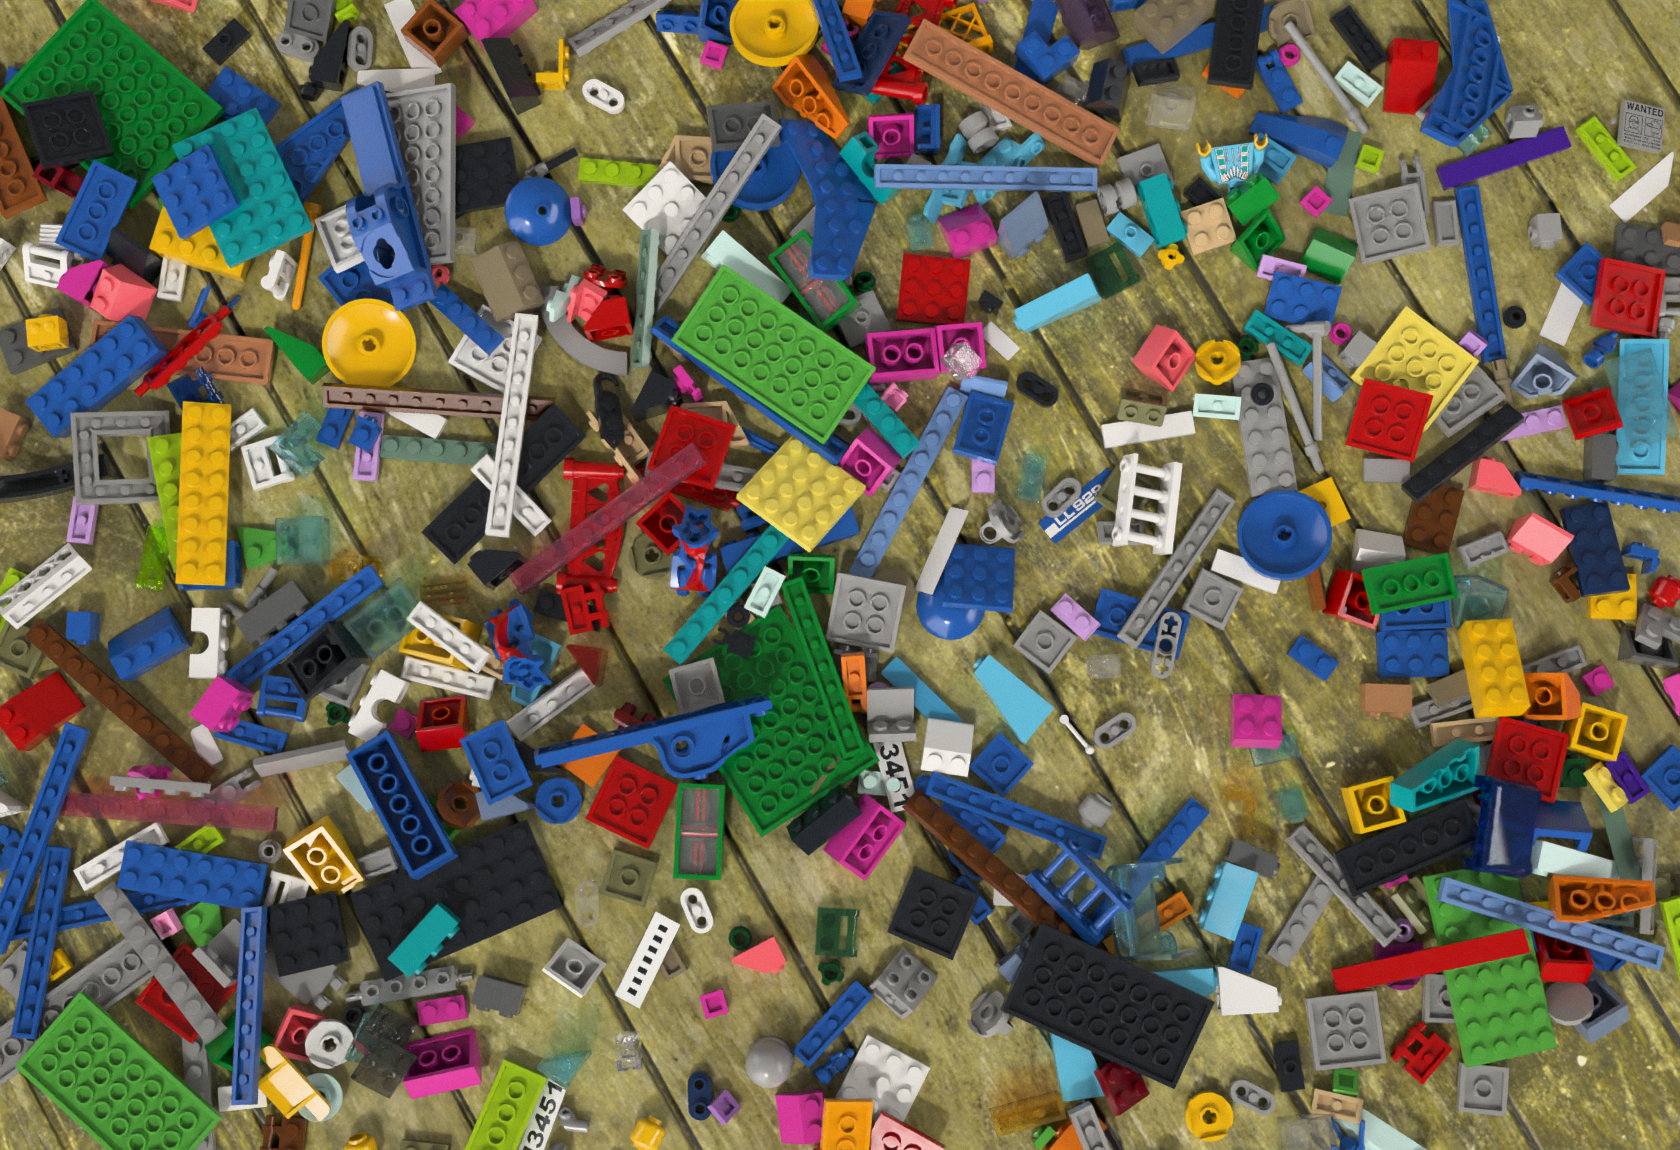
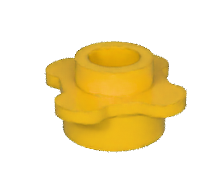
[1158,244,1184,270]

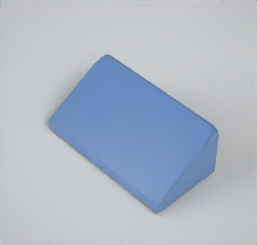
[1302,353,1353,402]
[959,373,1008,400]

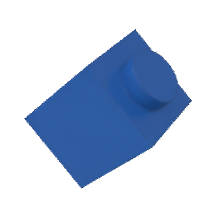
[66,612,100,646]

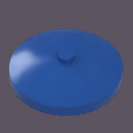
[710,135,800,211]
[1237,490,1332,581]

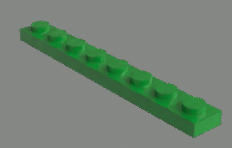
[781,576,866,760]

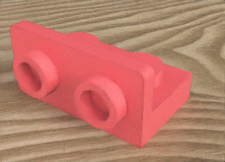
[566,279,608,323]

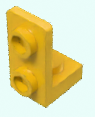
[536,39,570,90]

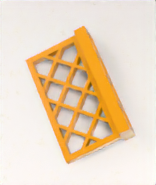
[897,2,993,78]

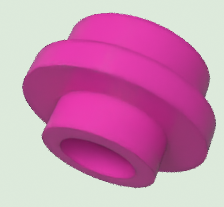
[1278,44,1301,67]
[1329,322,1352,345]

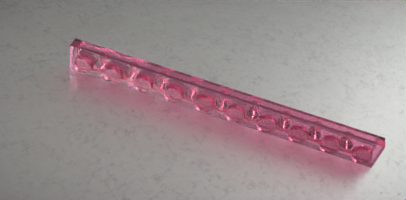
[509,443,707,595]
[59,792,279,831]

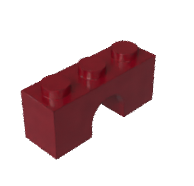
[32,162,84,200]

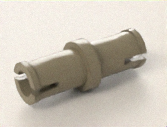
[1490,359,1514,407]

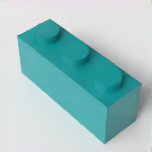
[1135,173,1188,249]
[387,901,461,977]

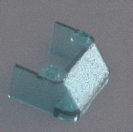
[1105,857,1197,961]

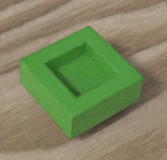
[1332,1068,1359,1097]
[1031,1121,1056,1150]

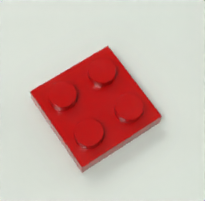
[1562,387,1623,441]

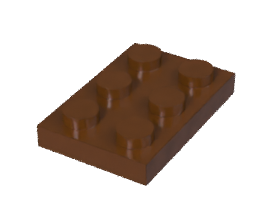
[1402,485,1465,555]

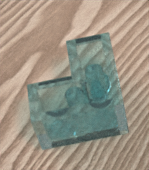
[269,411,325,480]

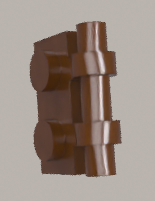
[259,1114,308,1150]

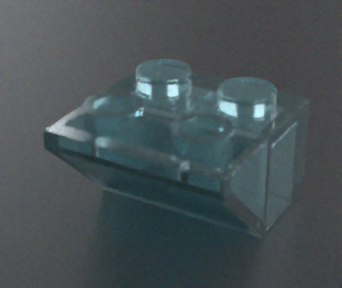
[275,516,330,566]

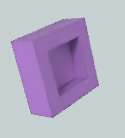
[570,197,587,226]
[1457,328,1489,358]
[707,1089,741,1125]

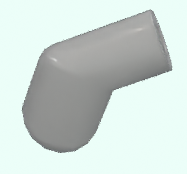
[558,1106,589,1133]

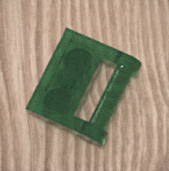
[1085,241,1142,300]
[815,907,860,957]

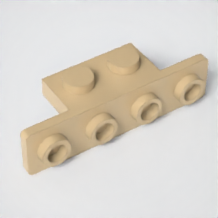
[586,411,652,487]

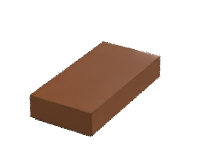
[1305,568,1326,612]

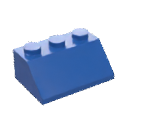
[108,606,192,682]

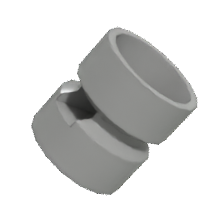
[958,111,999,154]
[1097,178,1137,216]

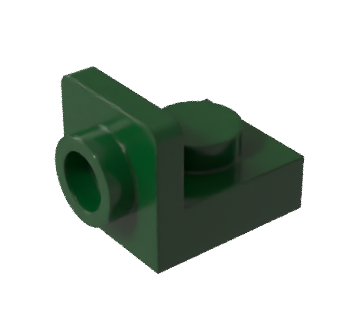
[1560,754,1590,788]

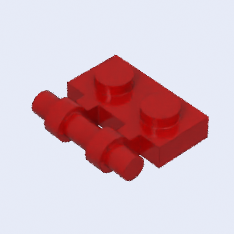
[560,581,610,635]
[1389,1021,1453,1085]

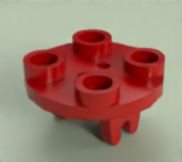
[583,264,628,297]

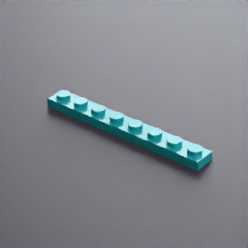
[799,312,921,459]
[663,525,790,665]

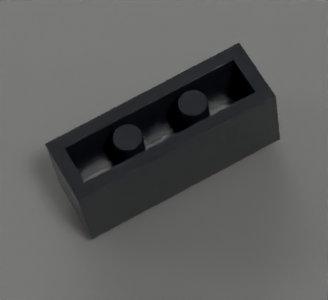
[786,784,863,856]

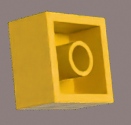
[1564,702,1628,761]
[1340,776,1407,834]

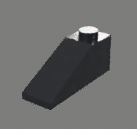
[308,19,354,92]

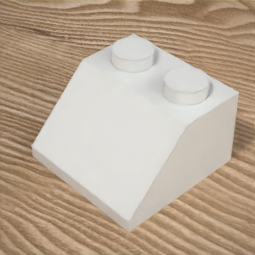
[921,717,974,777]

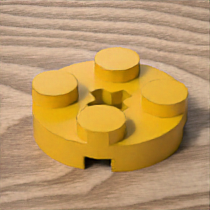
[1195,340,1241,385]
[1184,1091,1233,1142]

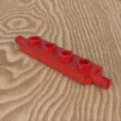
[133,305,232,397]
[635,464,743,512]

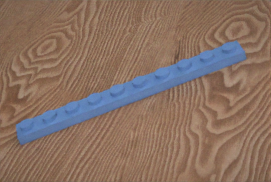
[874,164,1097,192]
[848,386,968,578]
[1436,877,1665,971]

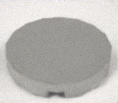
[1545,982,1594,1026]

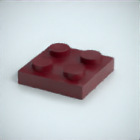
[1094,1060,1150,1116]

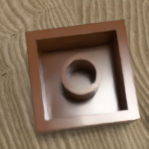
[400,0,469,68]

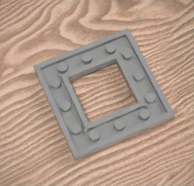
[70,410,170,506]

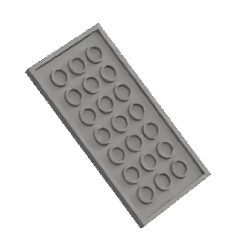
[386,83,456,265]

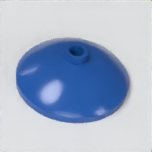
[505,177,572,246]
[916,572,985,640]

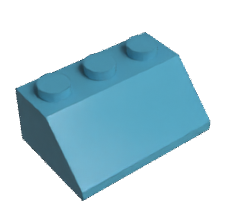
[1197,861,1258,941]

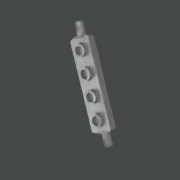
[345,965,474,1007]

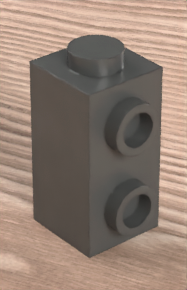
[1583,432,1619,484]
[1222,838,1280,879]

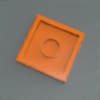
[560,723,621,788]

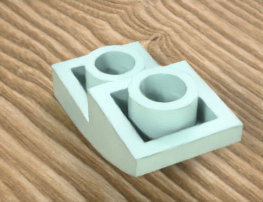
[546,275,581,322]
[336,764,374,813]

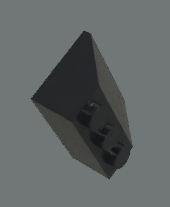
[481,38,542,115]

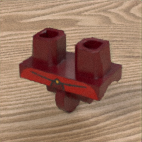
[612,702,656,729]

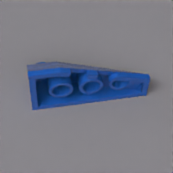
[1248,112,1348,168]

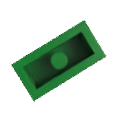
[1224,170,1281,226]

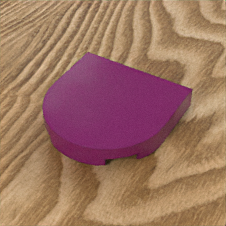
[1374,941,1424,990]

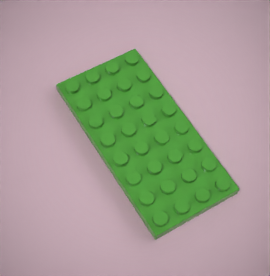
[671,264,876,445]
[1422,858,1557,1068]
[14,991,223,1150]

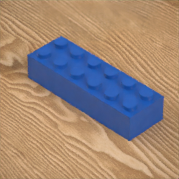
[25,315,169,438]
[345,730,459,880]

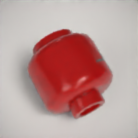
[1648,574,1680,609]

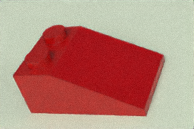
[1382,38,1439,115]
[0,671,86,751]

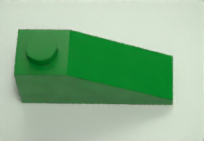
[264,326,331,385]

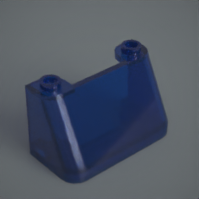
[1463,775,1542,879]

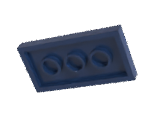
[831,10,911,96]
[1559,502,1630,598]

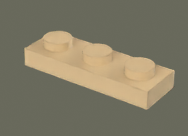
[1429,717,1498,747]

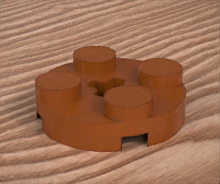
[435,782,481,830]

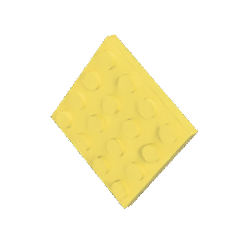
[1350,306,1479,433]
[736,435,866,553]

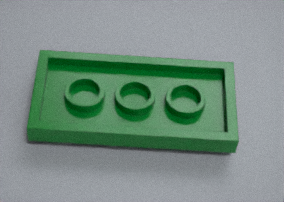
[1361,553,1459,616]

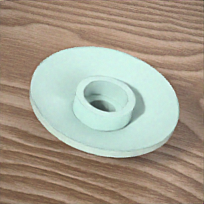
[298,1073,343,1122]

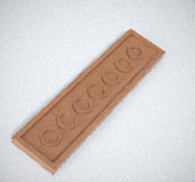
[89,320,276,386]

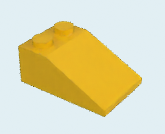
[398,608,482,671]
[283,815,365,896]

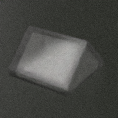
[1145,83,1197,131]

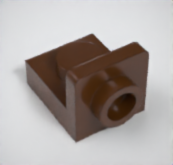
[1549,566,1582,603]

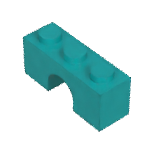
[839,131,902,205]

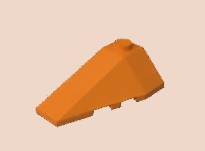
[772,54,850,139]
[1547,875,1656,923]

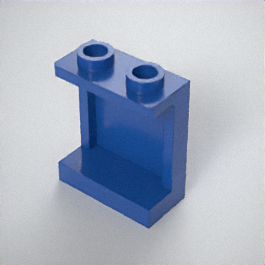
[177,540,242,591]
[1517,797,1593,851]

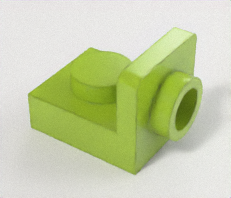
[334,0,361,24]

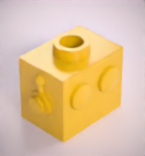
[25,314,69,352]

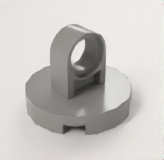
[979,499,1025,544]
[967,991,1014,1038]

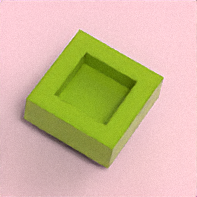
[1354,144,1385,174]

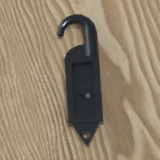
[593,372,625,451]

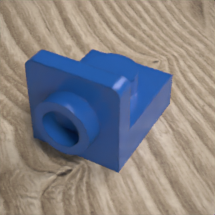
[348,414,382,453]

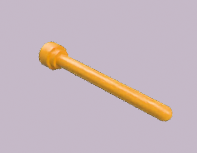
[292,202,323,311]

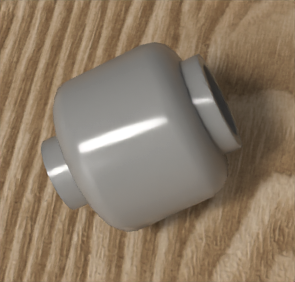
[1078,792,1113,828]

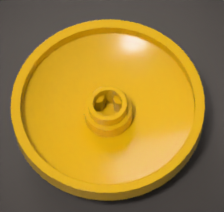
[730,0,819,67]
[322,299,416,387]

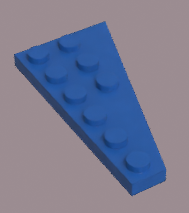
[276,86,360,204]

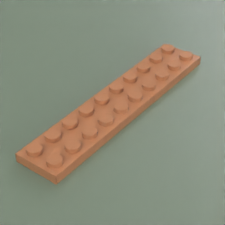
[903,19,1120,169]

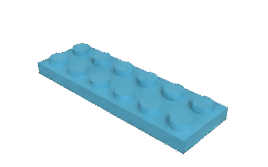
[1615,339,1670,476]

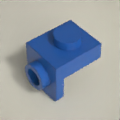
[1621,542,1660,575]

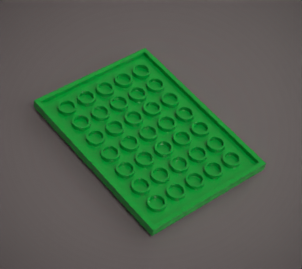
[0,0,225,210]
[662,605,880,837]

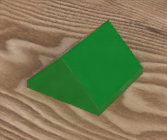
[1230,208,1285,272]
[1299,226,1358,285]
[788,554,835,594]

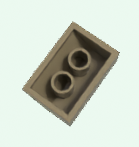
[470,240,544,323]

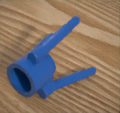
[187,284,241,328]
[1329,1117,1366,1150]

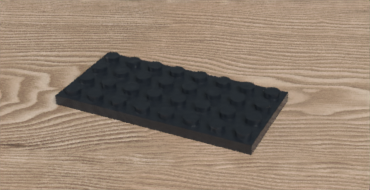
[349,819,563,982]
[1000,922,1215,1089]

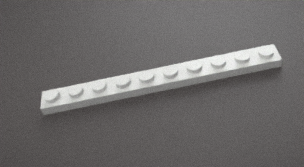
[485,313,539,538]

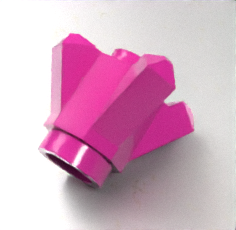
[127,763,172,800]

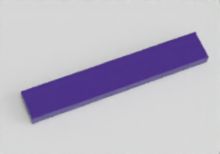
[1436,126,1571,191]

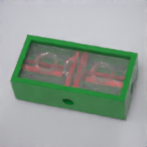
[768,229,862,333]
[673,783,727,880]

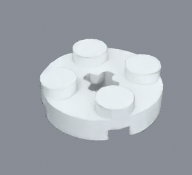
[305,1019,354,1069]

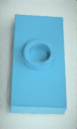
[1106,212,1155,258]

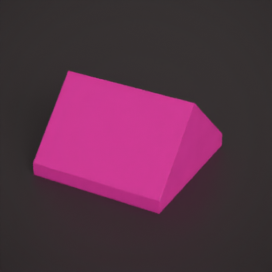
[868,113,914,159]

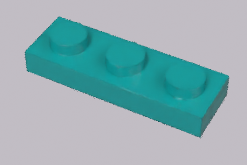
[1242,310,1313,367]

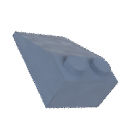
[996,191,1049,260]

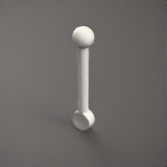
[1059,715,1094,754]

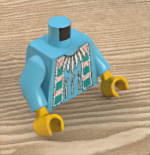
[1196,133,1268,192]

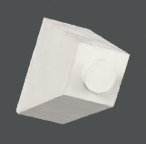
[1213,965,1282,1016]

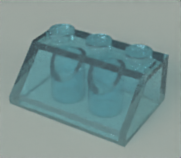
[343,577,419,660]

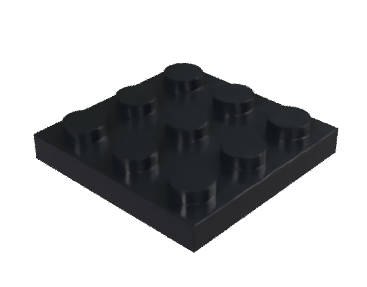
[21,91,114,170]
[455,136,519,215]
[887,866,980,960]
[267,890,352,977]

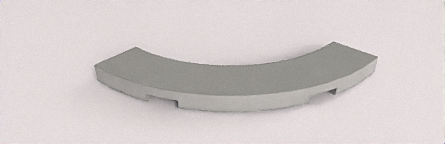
[538,286,628,376]

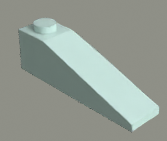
[1334,1108,1427,1150]

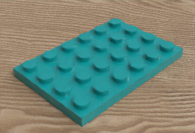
[172,108,315,268]

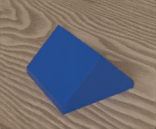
[698,0,738,45]

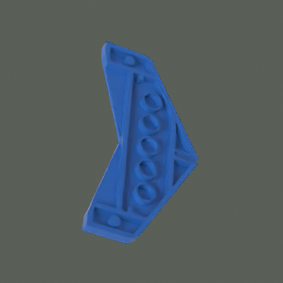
[1420,0,1513,147]
[778,119,877,280]

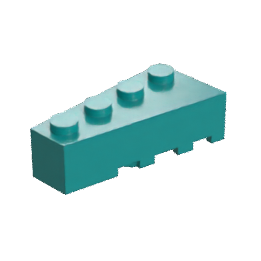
[1390,738,1479,813]

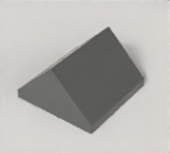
[1617,625,1679,669]

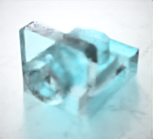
[904,214,934,251]
[1276,787,1311,824]

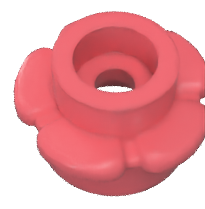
[431,264,450,286]

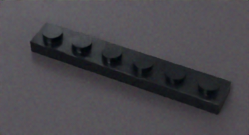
[1401,403,1524,504]

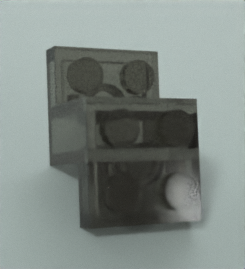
[350,1003,418,1099]

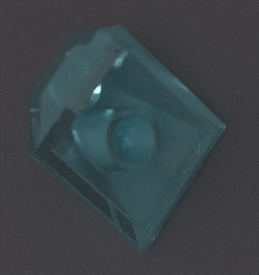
[1451,574,1509,629]

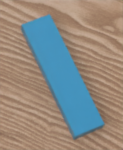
[880,656,963,722]

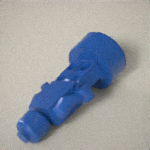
[1583,331,1618,369]
[813,1048,855,1086]

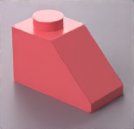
[1468,456,1522,498]
[732,935,787,974]

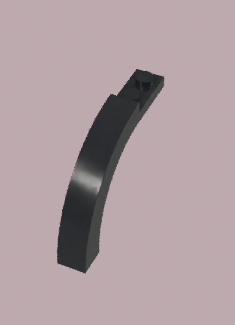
[0,453,113,504]

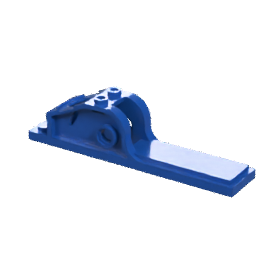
[340,81,438,312]
[534,694,772,780]

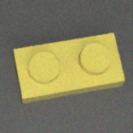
[1583,761,1629,813]

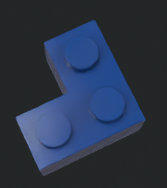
[1014,31,1080,86]

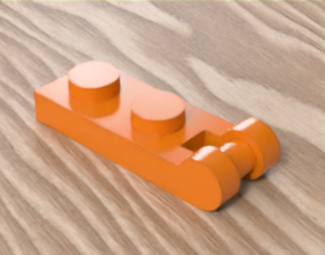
[841,652,867,714]

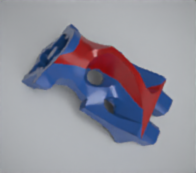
[670,504,719,598]
[484,598,552,693]

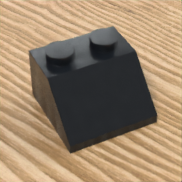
[1084,57,1131,122]
[106,226,162,285]
[631,370,681,422]
[467,549,528,590]

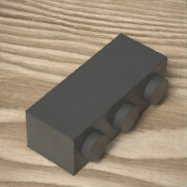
[234,580,314,646]

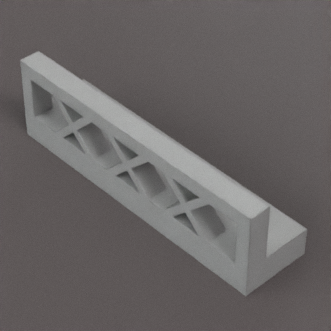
[1622,837,1658,935]

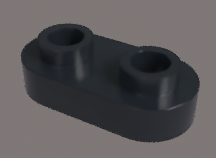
[1016,371,1059,408]

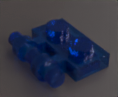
[166,366,225,410]

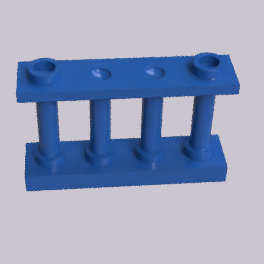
[1025,836,1136,946]

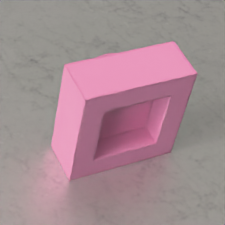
[150,908,184,940]

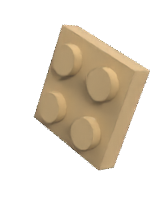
[1179,198,1237,256]

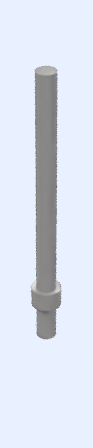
[1284,21,1370,135]
[1266,342,1324,472]

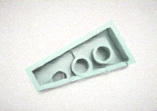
[700,230,792,304]
[1511,837,1620,879]

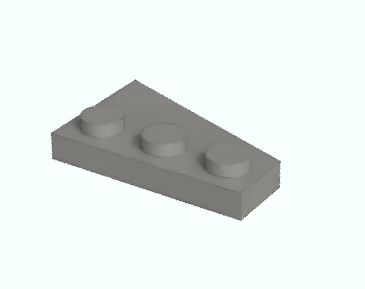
[1434,365,1506,438]

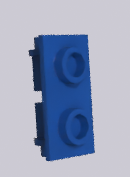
[656,9,700,34]

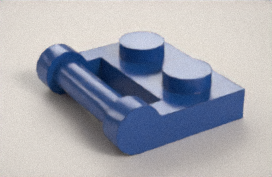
[257,675,308,722]

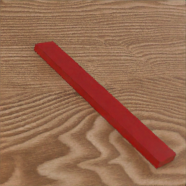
[1331,928,1531,993]

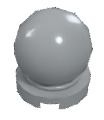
[745,1037,793,1089]

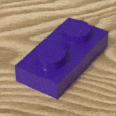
[1603,752,1651,804]

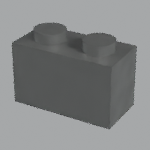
[471,973,528,1018]

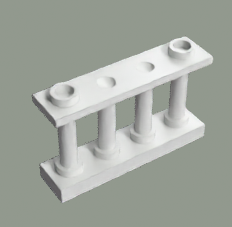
[1112,453,1183,555]

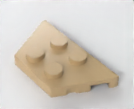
[654,135,713,183]
[680,401,750,447]

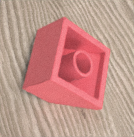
[89,264,157,322]
[1132,324,1196,392]
[1505,512,1574,566]

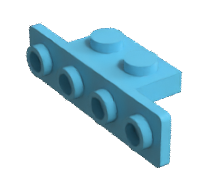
[923,133,978,223]
[973,133,1045,206]

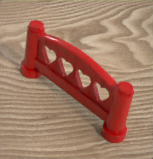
[871,0,958,105]
[556,457,625,594]

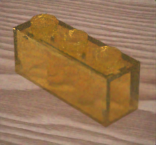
[989,1090,1067,1137]

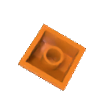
[1523,672,1581,720]

